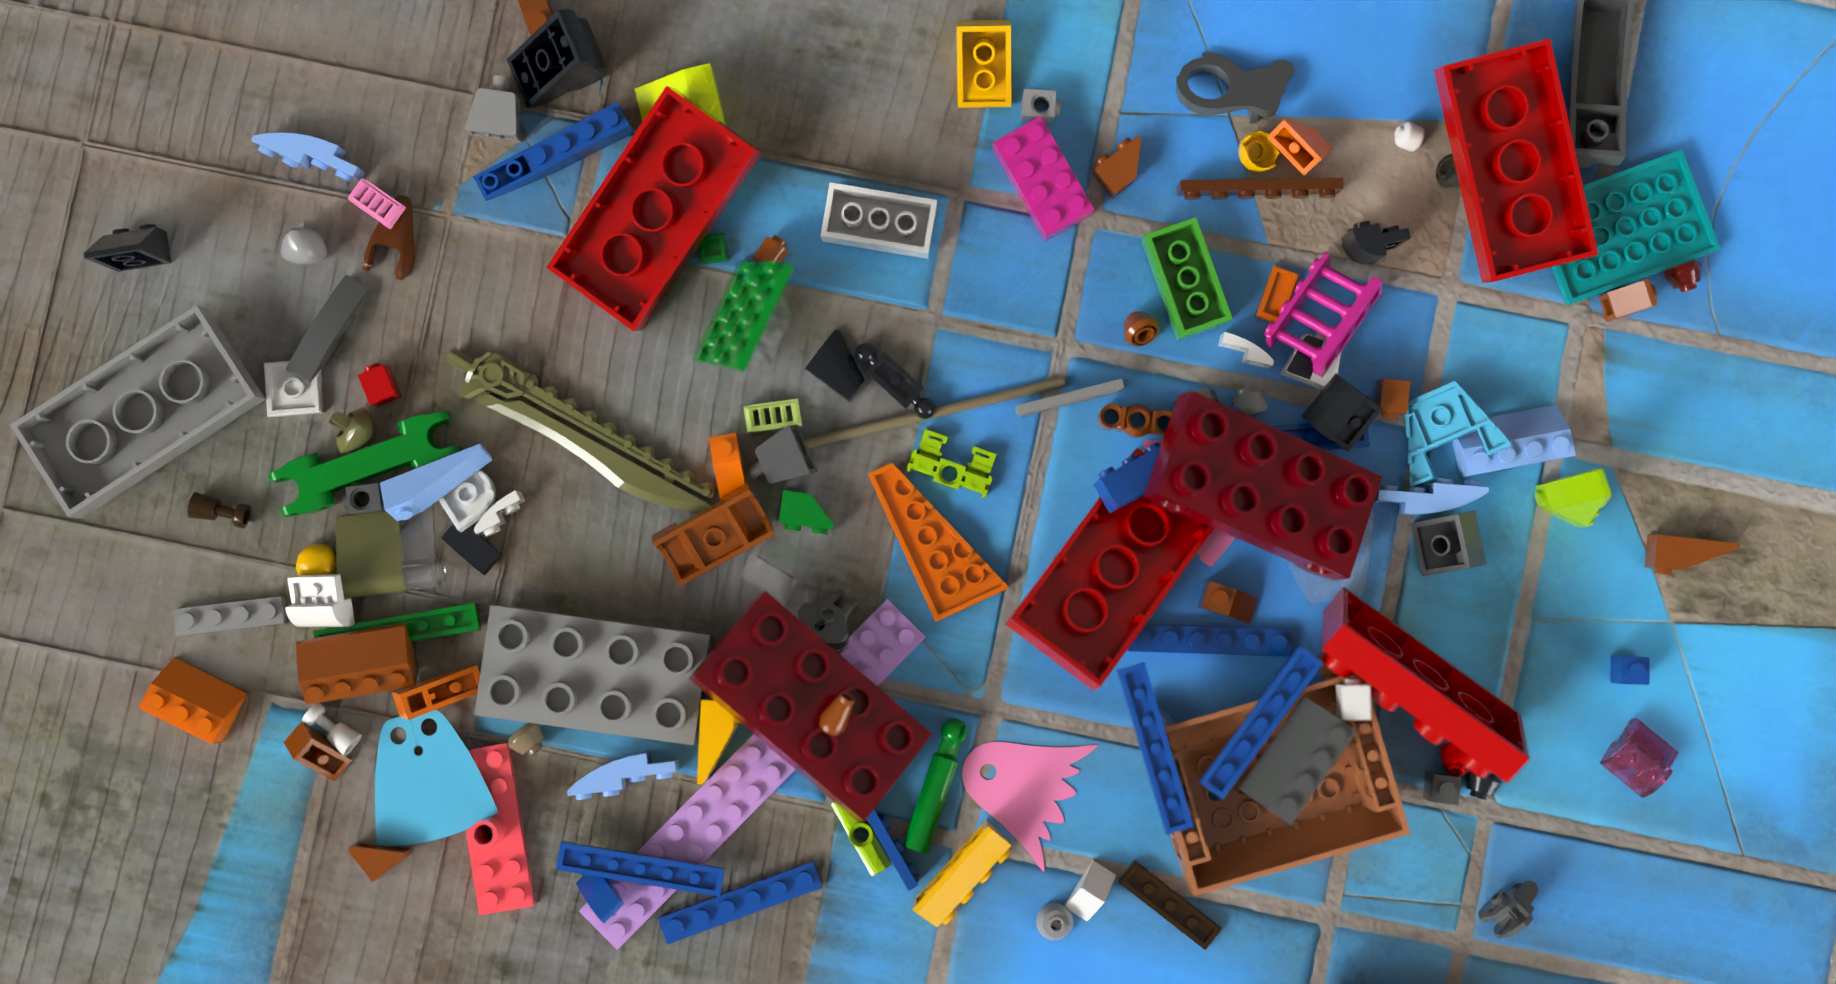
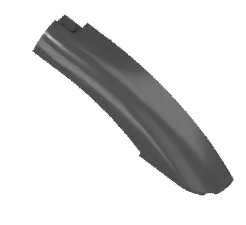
[1568,0,1635,168]

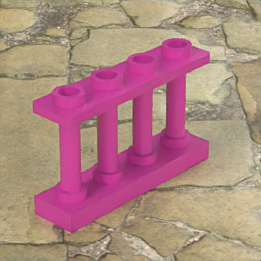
[1265,252,1382,378]

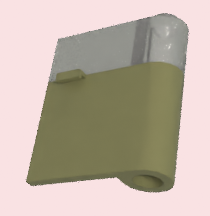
[336,505,446,598]

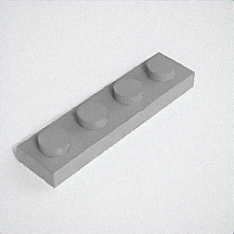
[173,596,287,636]

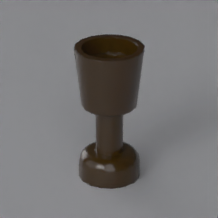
[187,492,251,528]

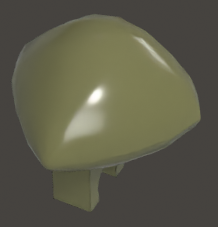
[328,408,374,453]

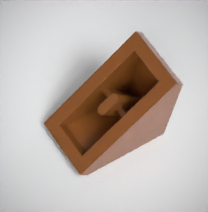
[349,843,411,882]

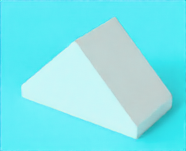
[1064,860,1116,922]

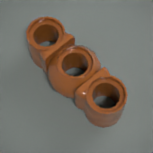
[1097,403,1172,438]

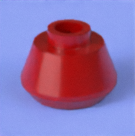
[1439,742,1470,776]

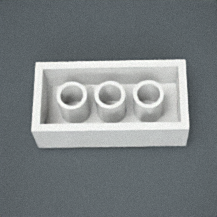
[821,182,937,259]

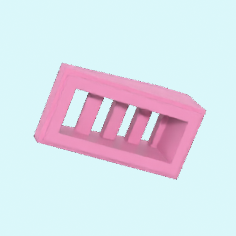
[348,178,406,229]

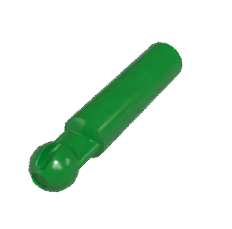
[903,718,968,854]

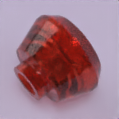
[1663,259,1702,292]

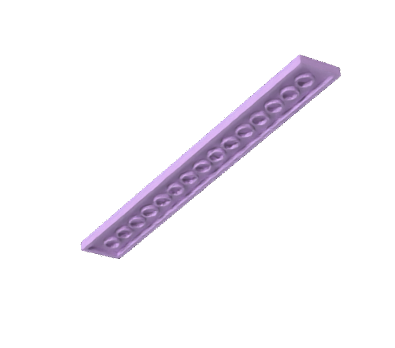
[579,599,926,950]

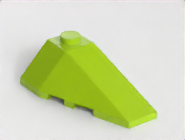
[1535,468,1612,528]

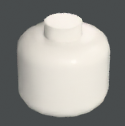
[1394,121,1425,152]

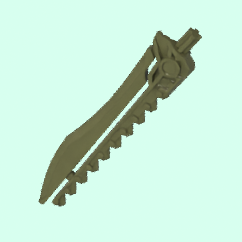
[445,347,715,513]

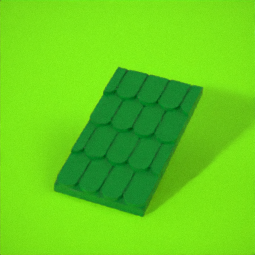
[692,261,794,372]

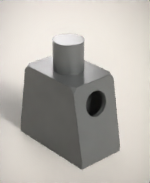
[748,425,818,484]

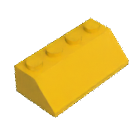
[913,820,1011,927]

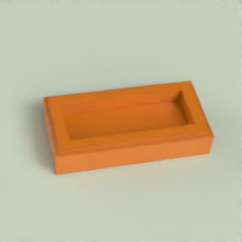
[1255,265,1299,322]

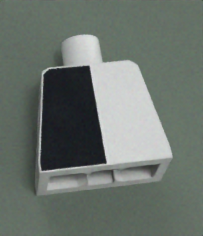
[1280,331,1341,390]

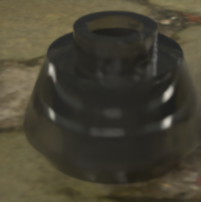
[1435,153,1460,188]

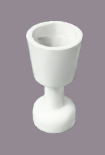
[302,703,362,756]

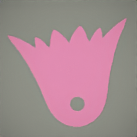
[962,742,1098,872]

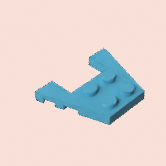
[1405,381,1513,487]

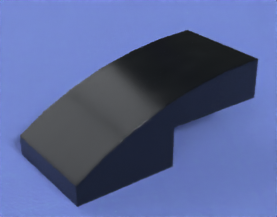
[441,523,502,575]

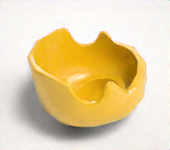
[1238,130,1280,172]
[296,542,337,575]

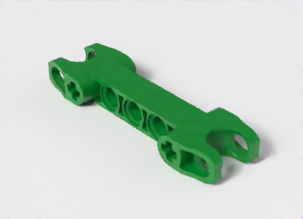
[268,411,463,517]

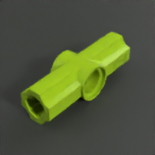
[831,802,892,876]

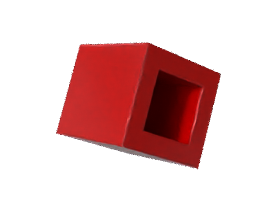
[358,363,402,407]

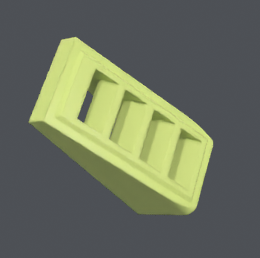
[743,399,802,434]

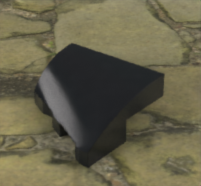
[805,329,865,402]

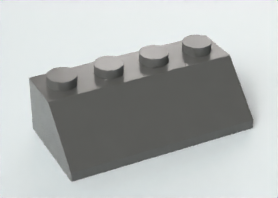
[1239,696,1357,825]

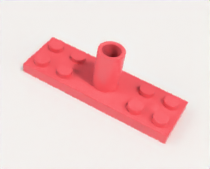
[466,743,535,915]

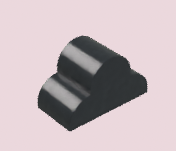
[506,9,609,108]

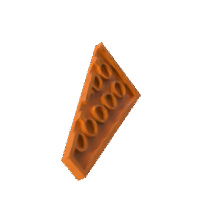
[868,463,1010,622]

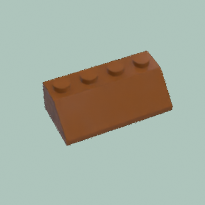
[296,623,420,705]

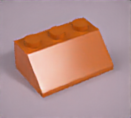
[139,657,248,744]

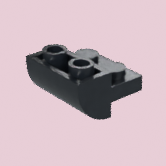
[1341,221,1411,265]
[1302,373,1383,452]

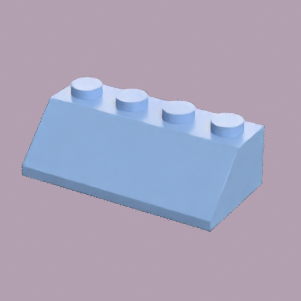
[1452,405,1576,478]

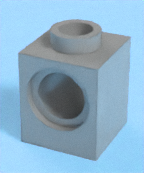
[1021,89,1061,124]

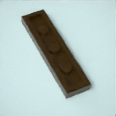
[1118,860,1222,950]

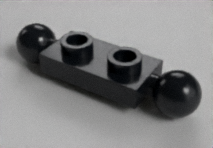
[855,343,936,419]

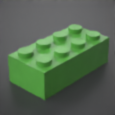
[1141,217,1233,341]

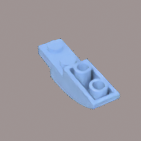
[251,132,365,182]
[1374,478,1489,515]
[567,751,679,800]

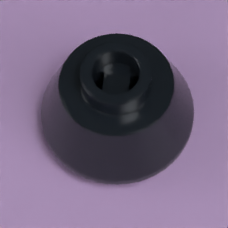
[1465,771,1502,800]

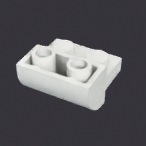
[285,574,355,627]

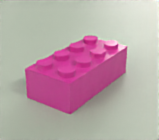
[992,116,1094,241]

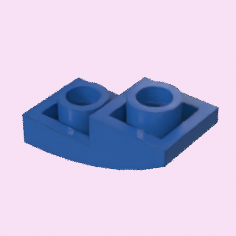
[576,875,624,923]

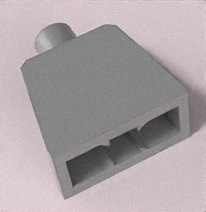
[465,75,522,142]

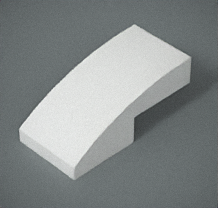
[1218,332,1274,369]

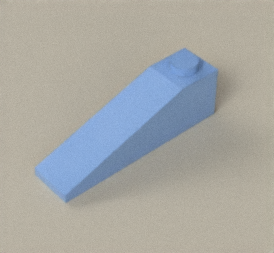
[380,444,492,522]

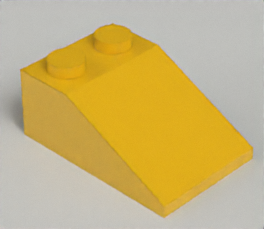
[957,20,1011,108]
[697,697,740,784]

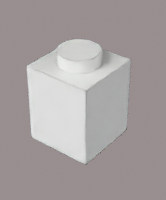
[1336,679,1371,720]

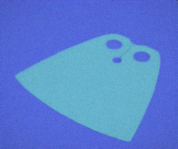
[375,709,498,846]

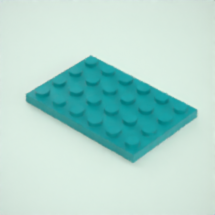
[1551,149,1721,306]

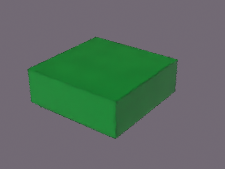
[699,233,729,265]

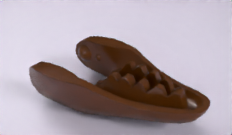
[363,195,415,280]

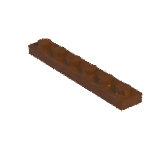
[1177,178,1344,200]

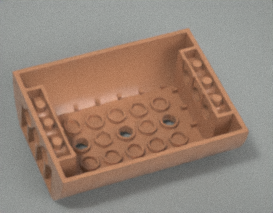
[1164,673,1411,896]

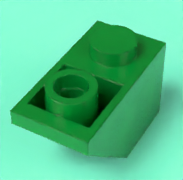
[779,490,835,535]

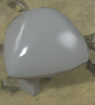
[281,223,328,265]

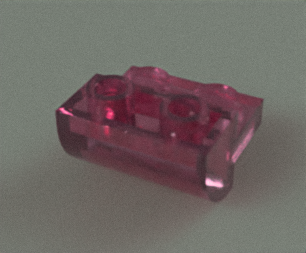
[1600,718,1679,798]

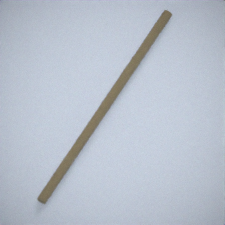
[804,376,1065,449]

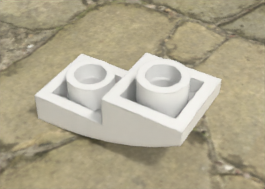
[474,490,525,537]

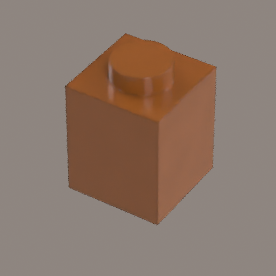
[1375,378,1411,420]

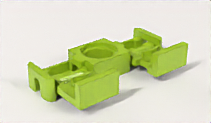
[907,429,997,498]

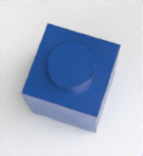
[1610,655,1650,685]

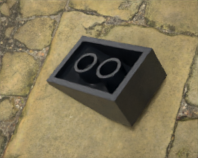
[84,224,171,272]

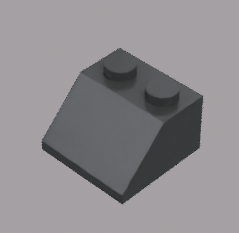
[1411,511,1486,576]

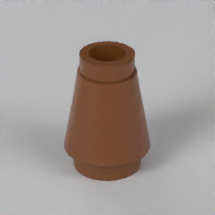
[819,692,855,736]

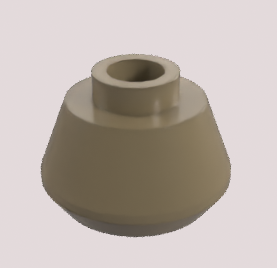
[508,723,544,756]

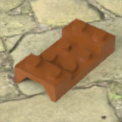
[652,483,775,587]

